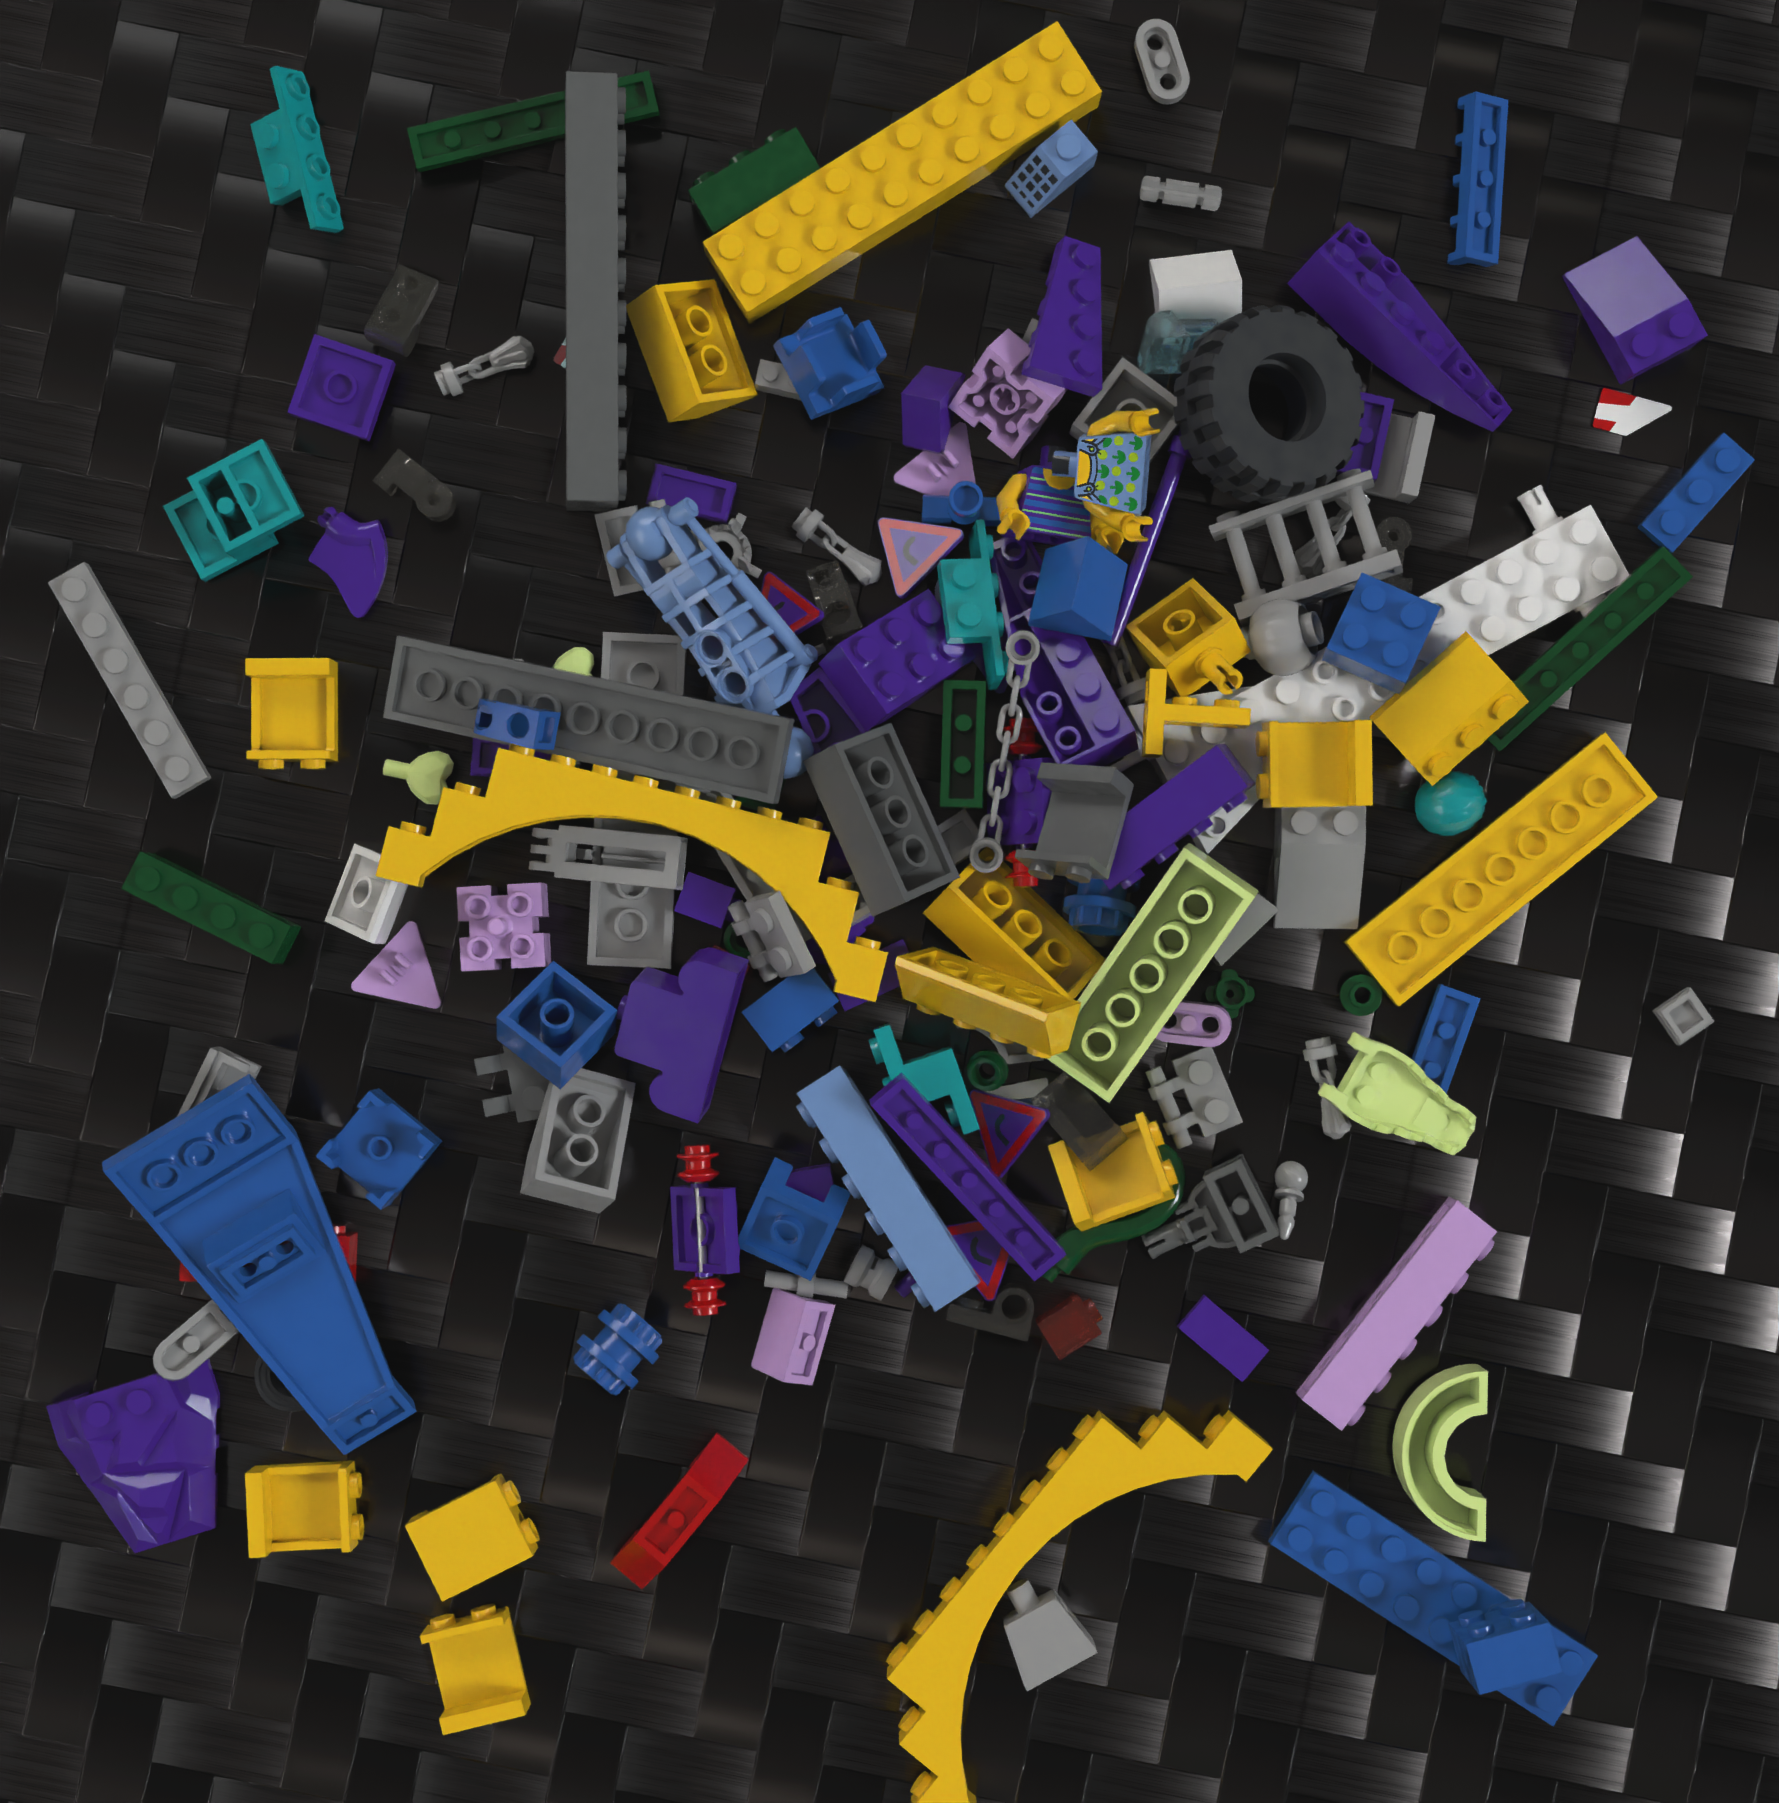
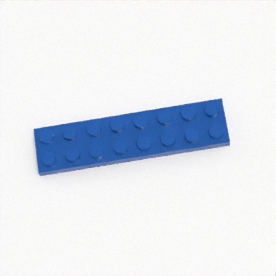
[1268,1471,1598,1726]

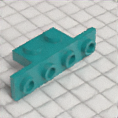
[250,66,344,233]
[937,519,1009,690]

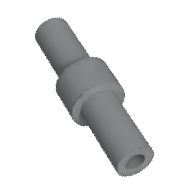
[764,1270,848,1298]

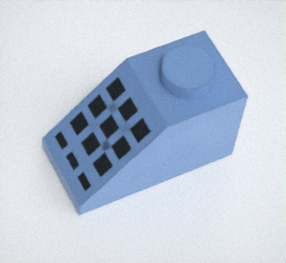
[1005,119,1098,218]

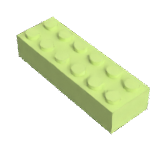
[1046,843,1259,1103]

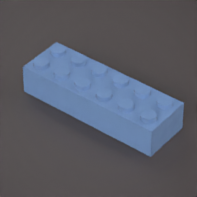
[796,1066,981,1312]

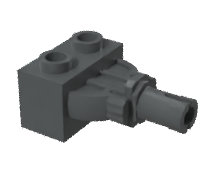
[1141,1154,1279,1259]

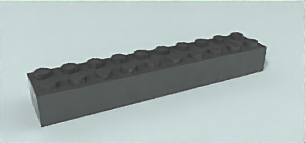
[565,71,627,511]

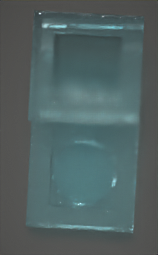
[1137,310,1219,374]

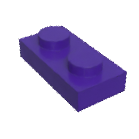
[1336,392,1394,483]

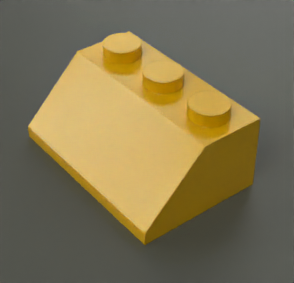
[626,279,758,423]
[1369,631,1529,786]

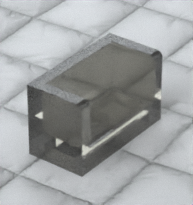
[1030,1071,1128,1171]

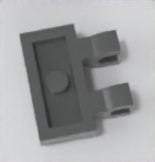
[474,1044,549,1123]

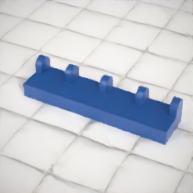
[1448,91,1508,267]

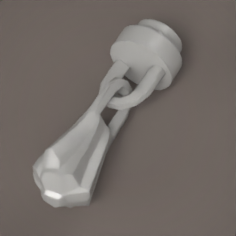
[434,336,534,397]
[1295,494,1370,578]
[792,507,882,586]
[1100,635,1146,706]
[1303,1036,1351,1139]

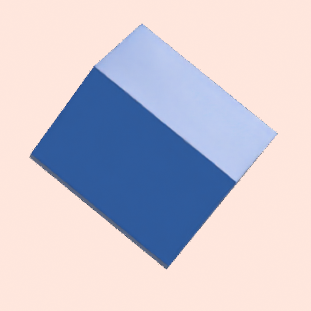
[1028,536,1128,641]

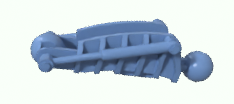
[606,497,818,779]

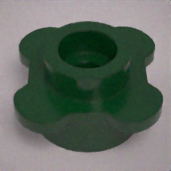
[1205,969,1255,1019]

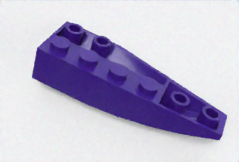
[1287,221,1512,432]
[990,537,1139,766]

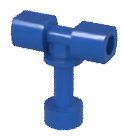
[922,481,1001,527]

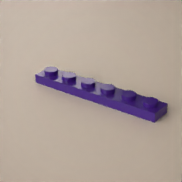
[869,1072,1067,1281]

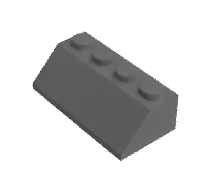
[803,723,960,917]

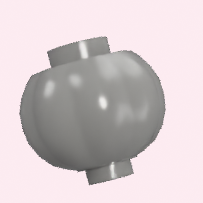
[1244,599,1324,676]

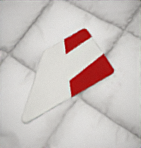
[1592,388,1672,436]

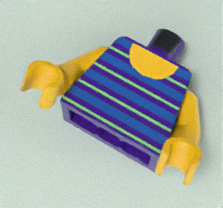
[996,446,1124,554]

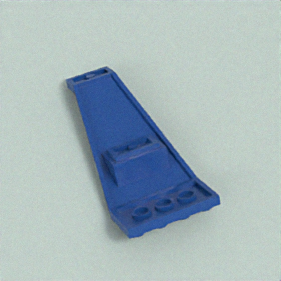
[102,1074,417,1455]

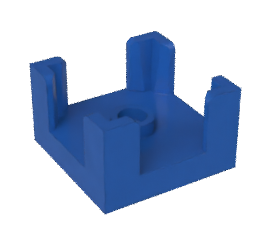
[316,1088,442,1210]
[738,1157,851,1281]

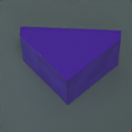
[901,365,965,455]

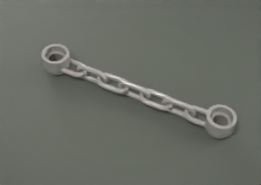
[969,630,1040,873]

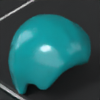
[1415,771,1487,836]

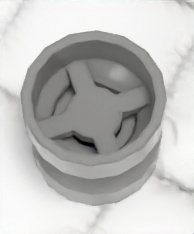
[843,1244,898,1301]

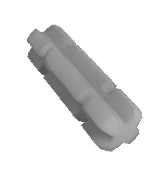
[1140,176,1222,211]

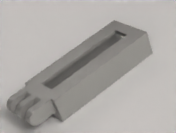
[529,825,688,890]

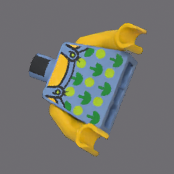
[1052,408,1160,542]

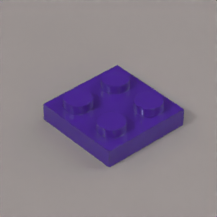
[287,334,396,442]

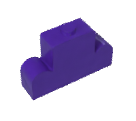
[615,947,749,1123]

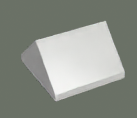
[1149,250,1242,343]
[325,844,408,944]

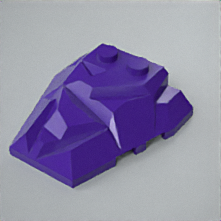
[46,1359,220,1553]

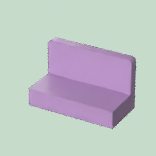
[751,1288,835,1386]

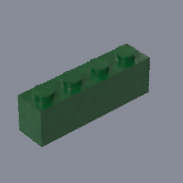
[121,851,301,964]

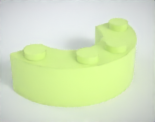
[1392,1364,1488,1542]

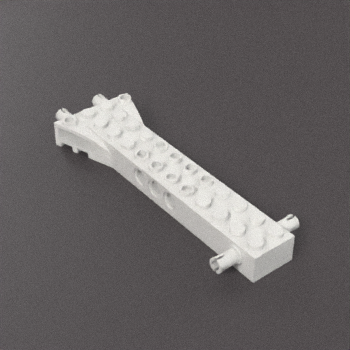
[1110,485,1629,855]

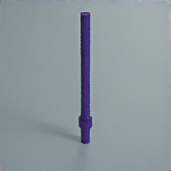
[1102,430,1192,648]

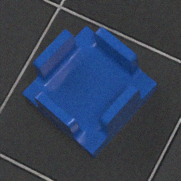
[773,307,887,420]

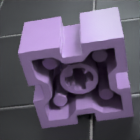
[948,329,1068,459]
[457,882,551,971]

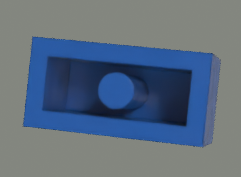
[742,967,840,1053]

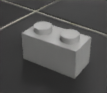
[755,359,801,400]

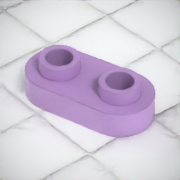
[1156,1000,1232,1047]

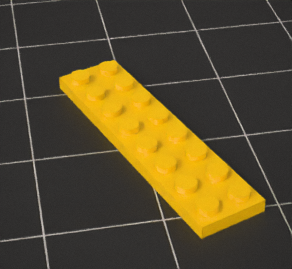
[1344,732,1658,1007]

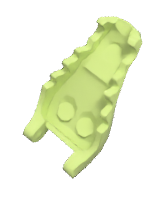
[1318,1032,1477,1155]

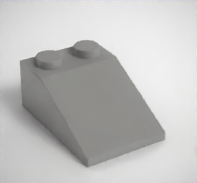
[1273,806,1366,929]
[520,1068,636,1213]

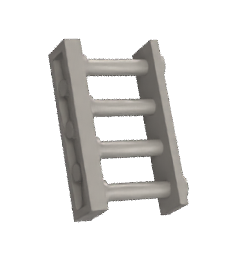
[1209,468,1403,627]

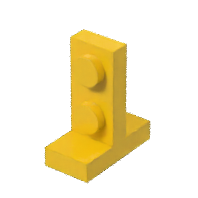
[1141,668,1251,758]

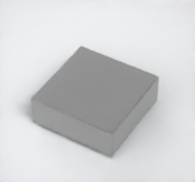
[1653,987,1714,1045]

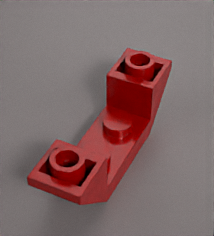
[610,1432,749,1589]

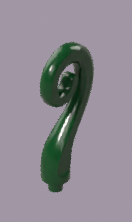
[1042,1144,1186,1283]

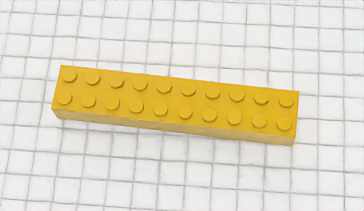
[703,21,1102,324]

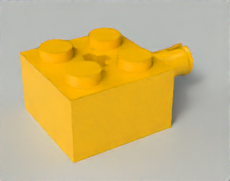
[1126,578,1251,697]

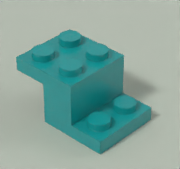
[163,439,304,582]
[868,1023,980,1135]

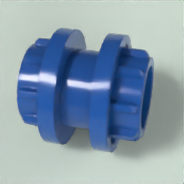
[1063,878,1141,937]
[573,1304,662,1395]

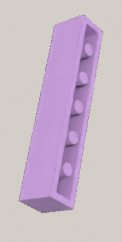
[1296,1197,1497,1431]

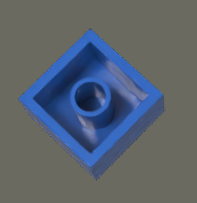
[1322,572,1441,694]
[496,961,617,1090]
[1448,1599,1563,1695]

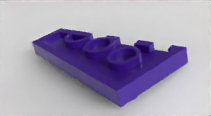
[1021,236,1102,397]

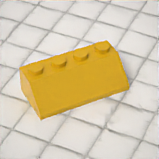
[923,847,1106,999]
[895,947,1082,1058]

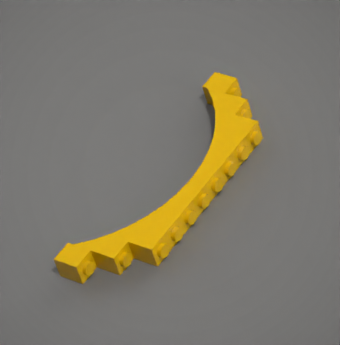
[376,743,888,1002]
[886,1410,1273,1803]

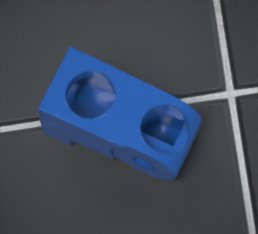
[473,698,561,750]

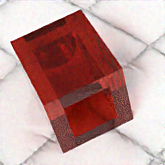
[1035,1293,1103,1360]

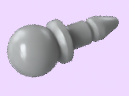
[1274,1161,1308,1240]

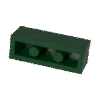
[688,127,820,236]
[940,680,988,810]

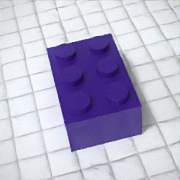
[818,589,977,732]

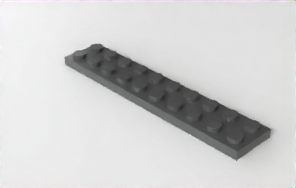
[383,636,794,804]

